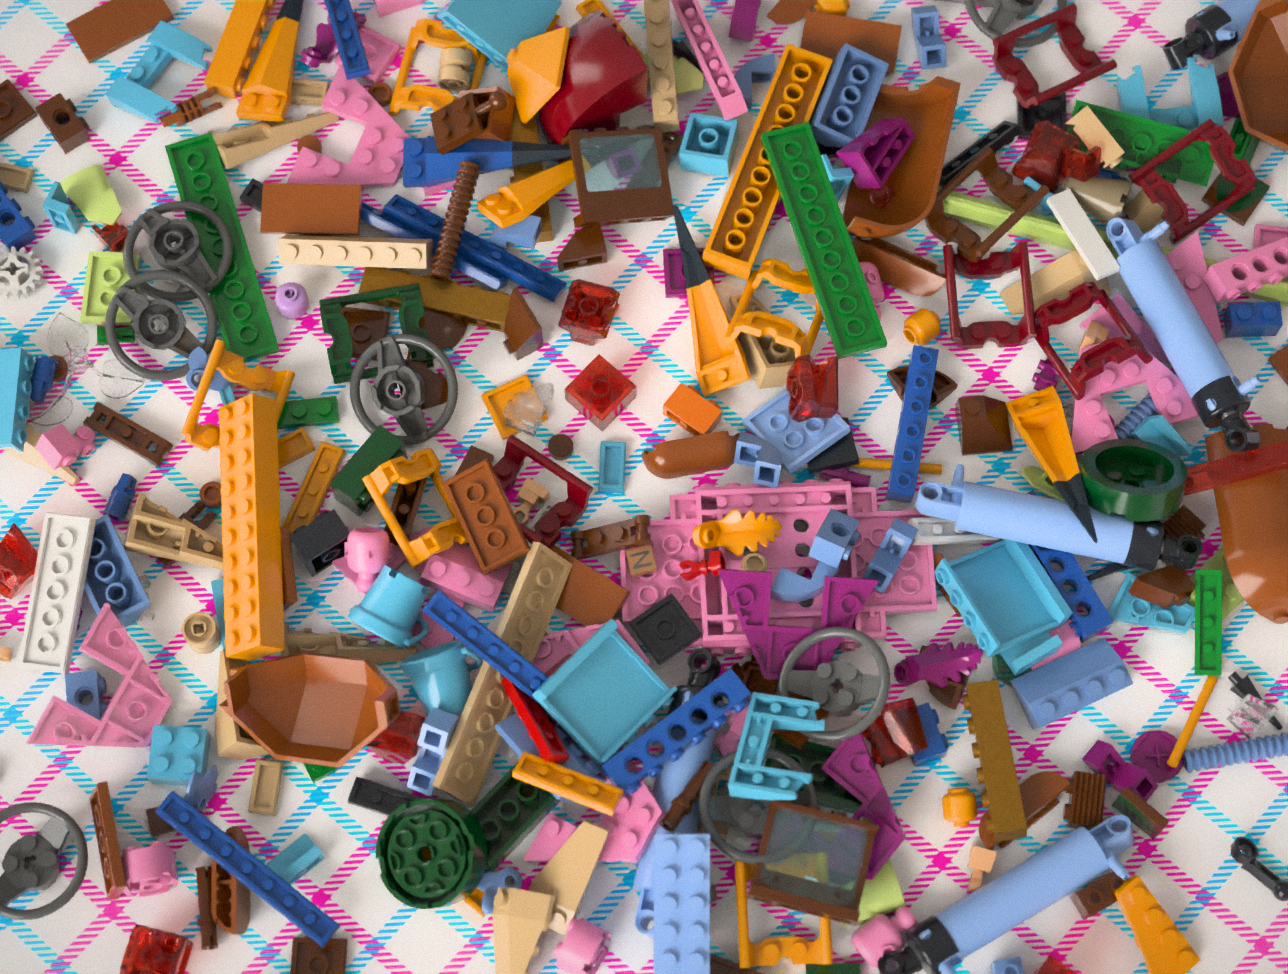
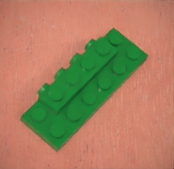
[1062,100,1214,187]

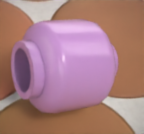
[275,282,309,319]

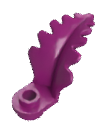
[301,11,367,68]
[894,641,983,688]

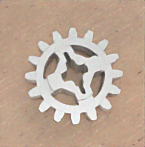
[0,246,44,301]

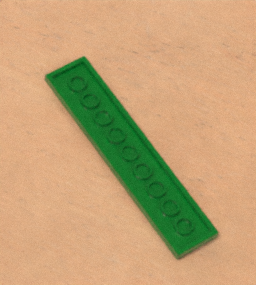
[761,121,888,360]
[165,132,280,362]

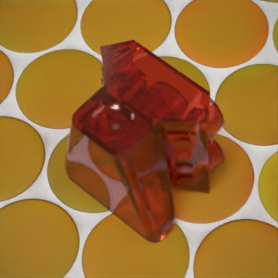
[1011,121,1080,194]
[558,279,620,346]
[786,354,839,423]
[0,523,38,600]
[859,697,929,768]
[366,710,426,765]
[120,924,193,974]

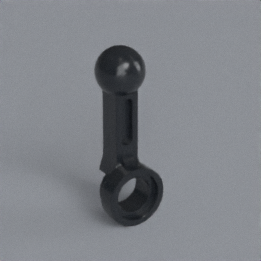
[1230,837,1288,902]

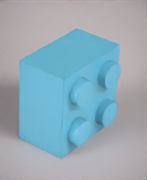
[679,113,740,177]
[147,725,212,787]

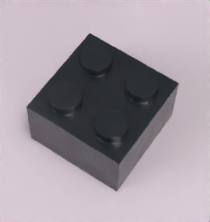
[290,509,350,577]

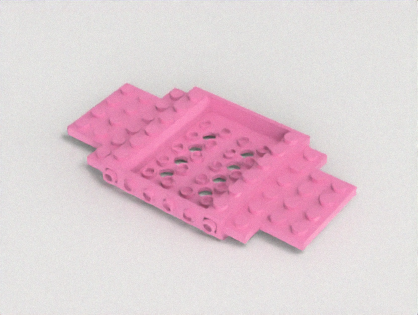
[619,479,938,657]

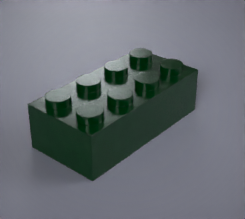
[764,732,877,814]
[471,762,560,872]

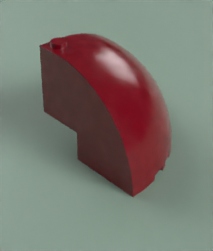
[538,10,648,163]

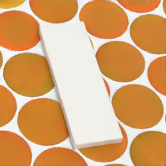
[18,512,96,674]

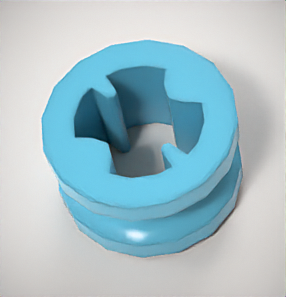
[218,385,236,406]

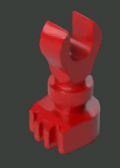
[679,550,726,581]

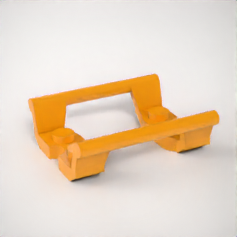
[388,18,487,116]
[723,258,824,368]
[181,339,296,451]
[362,448,471,569]
[734,853,833,968]

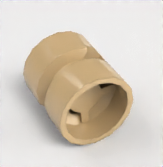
[437,47,472,93]
[182,612,221,654]

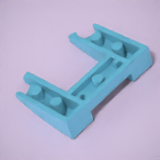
[105,21,213,124]
[1116,57,1224,130]
[728,692,825,800]

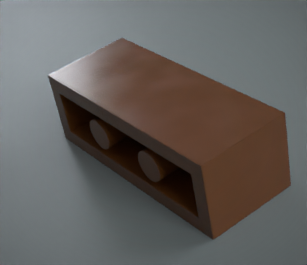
[384,477,428,546]

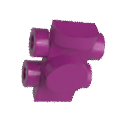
[1031,358,1060,391]

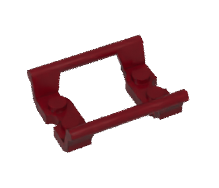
[992,3,1117,109]
[1128,119,1257,245]
[943,241,1037,349]
[1034,282,1153,400]
[493,435,594,549]

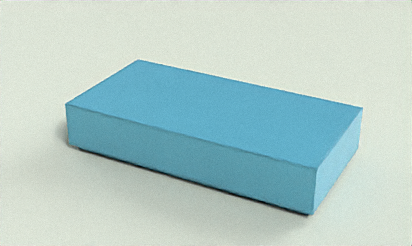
[598,441,626,493]

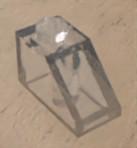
[503,382,555,437]
[1226,694,1279,739]

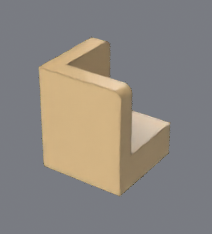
[1124,189,1164,232]

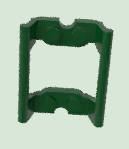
[319,283,434,384]

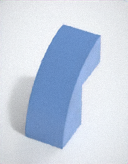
[911,5,947,70]
[734,54,776,109]
[489,215,542,251]
[734,431,782,488]
[862,517,918,594]
[770,561,840,602]

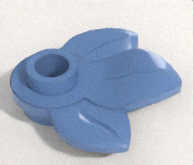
[186,346,232,391]
[184,764,218,812]
[477,868,522,914]

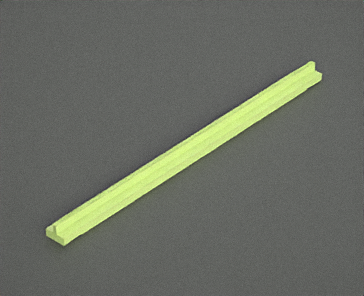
[937,188,1288,307]

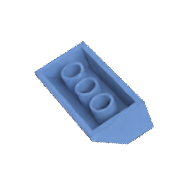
[809,43,889,147]
[84,514,151,627]
[1010,638,1134,729]
[494,707,606,803]

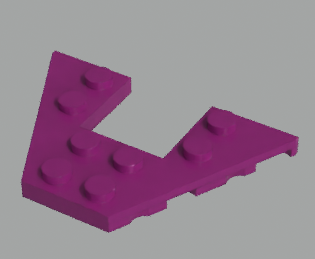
[718,568,878,680]
[755,733,906,880]

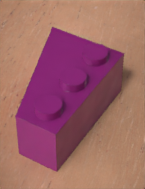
[836,118,916,189]

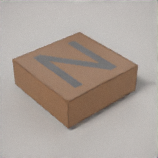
[625,545,657,578]

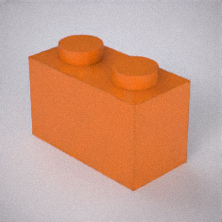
[663,382,722,436]

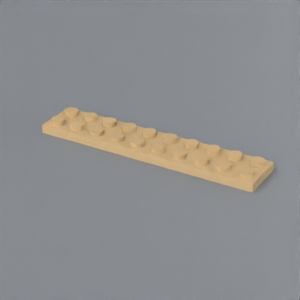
[432,541,573,807]

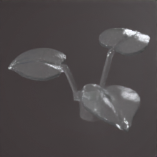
[29,312,145,426]

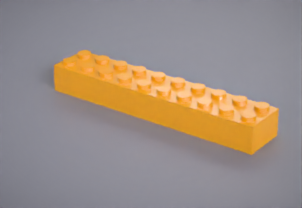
[702,43,833,281]
[219,393,285,661]

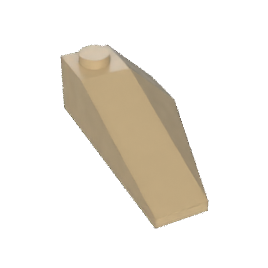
[999,249,1112,315]
[729,295,812,389]
[215,649,269,760]
[528,819,610,936]
[492,887,555,974]

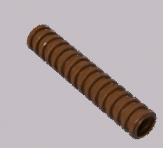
[429,161,481,281]

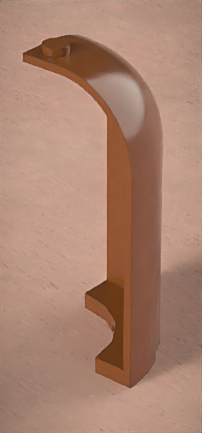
[843,76,961,238]
[1205,424,1288,624]

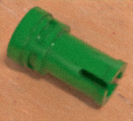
[97,325,135,346]

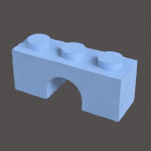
[407,707,459,796]

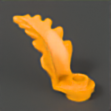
[692,509,782,556]

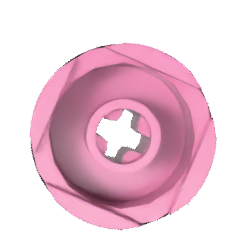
[121,841,179,897]
[553,917,612,974]

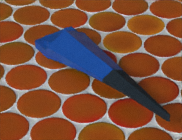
[403,136,599,188]

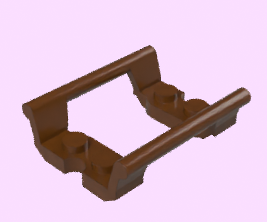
[924,146,1050,263]

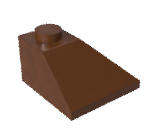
[503,287,544,361]
[955,395,1013,456]

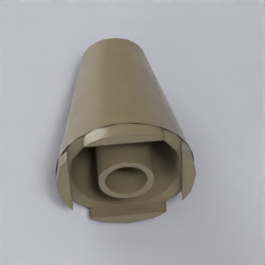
[1060,175,1133,225]

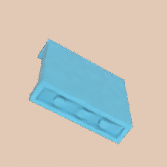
[436,0,563,72]
[0,347,34,453]
[934,539,1073,658]
[532,619,677,765]

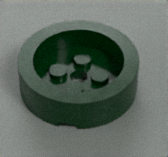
[1080,439,1188,521]
[376,798,488,909]

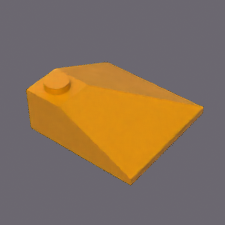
[506,27,570,124]

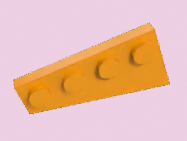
[1114,874,1201,974]

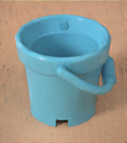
[347,565,430,649]
[399,640,483,717]

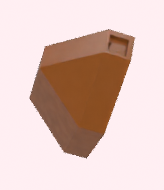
[1228,0,1288,154]
[219,652,401,768]

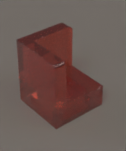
[1064,146,1101,182]
[91,222,129,252]

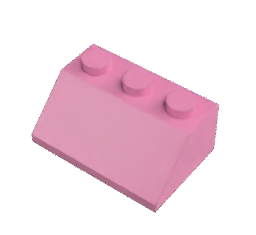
[421,541,513,613]

